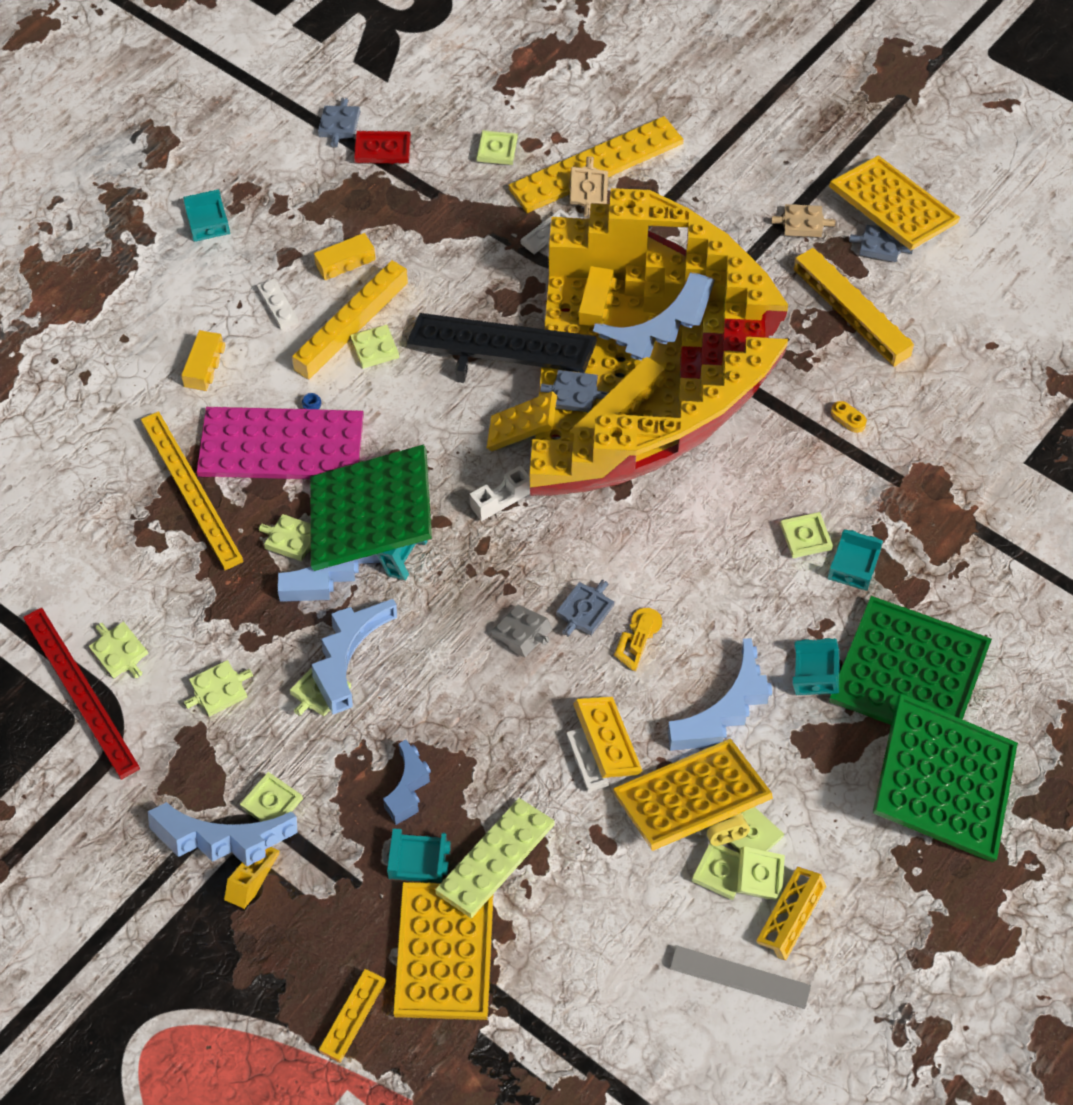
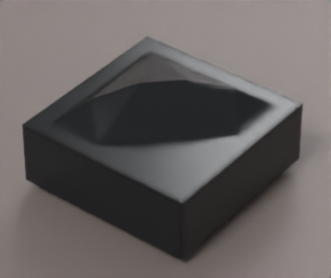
[455,355,468,383]

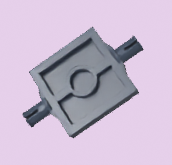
[318,97,360,148]
[849,224,913,262]
[540,370,609,413]
[556,579,614,637]

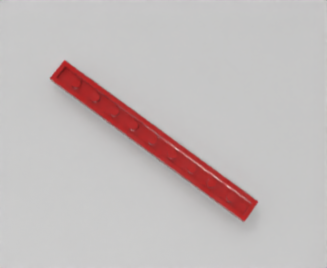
[23,607,140,780]

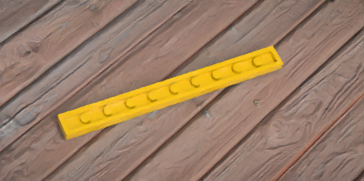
[141,411,243,570]

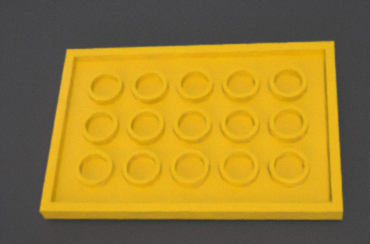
[829,155,960,250]
[613,738,773,851]
[394,882,494,1020]

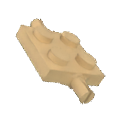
[569,156,608,218]
[771,204,835,237]

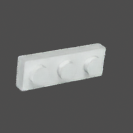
[521,209,572,254]
[257,278,298,330]
[566,728,609,792]

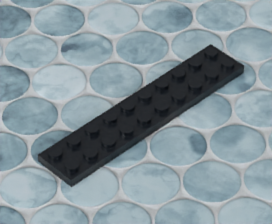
[406,313,597,373]

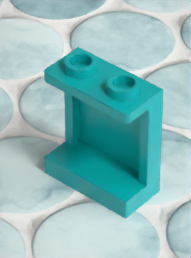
[183,189,230,242]
[828,529,883,591]
[377,540,428,581]
[793,638,840,695]
[387,828,451,883]

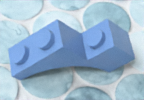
[383,739,431,825]

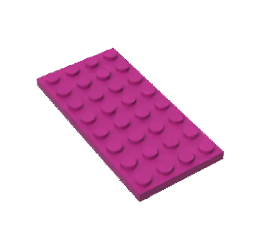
[197,407,364,479]

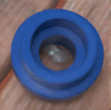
[302,393,322,409]

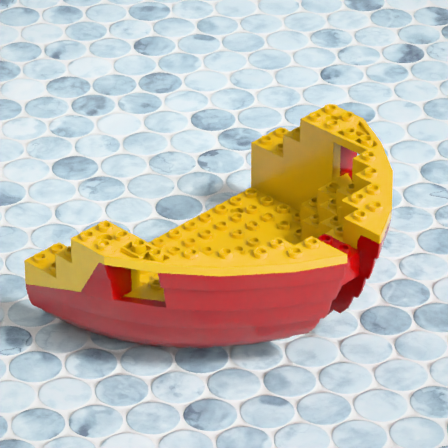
[530,188,788,496]

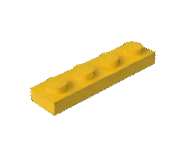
[319,969,386,1063]

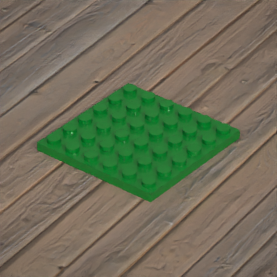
[310,444,432,571]
[829,596,992,725]
[872,694,1018,862]

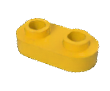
[831,401,867,433]

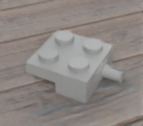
[491,604,552,657]

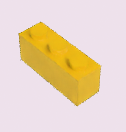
[314,233,376,280]
[579,266,617,326]
[181,330,225,391]

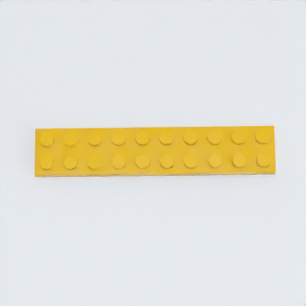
[509,116,684,213]

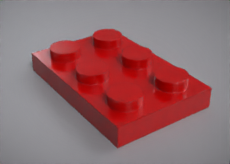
[354,131,411,163]

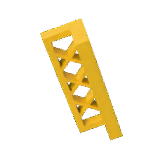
[756,866,826,961]

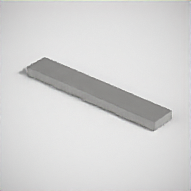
[670,946,811,1009]

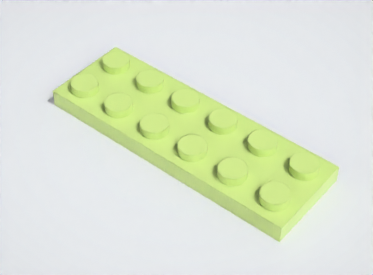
[435,798,554,918]

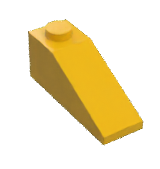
[224,847,280,909]

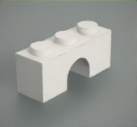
[470,465,530,521]

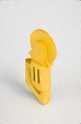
[614,608,663,671]

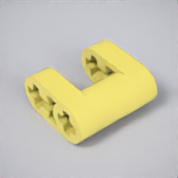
[706,813,750,846]

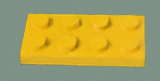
[486,391,557,452]
[573,697,643,778]

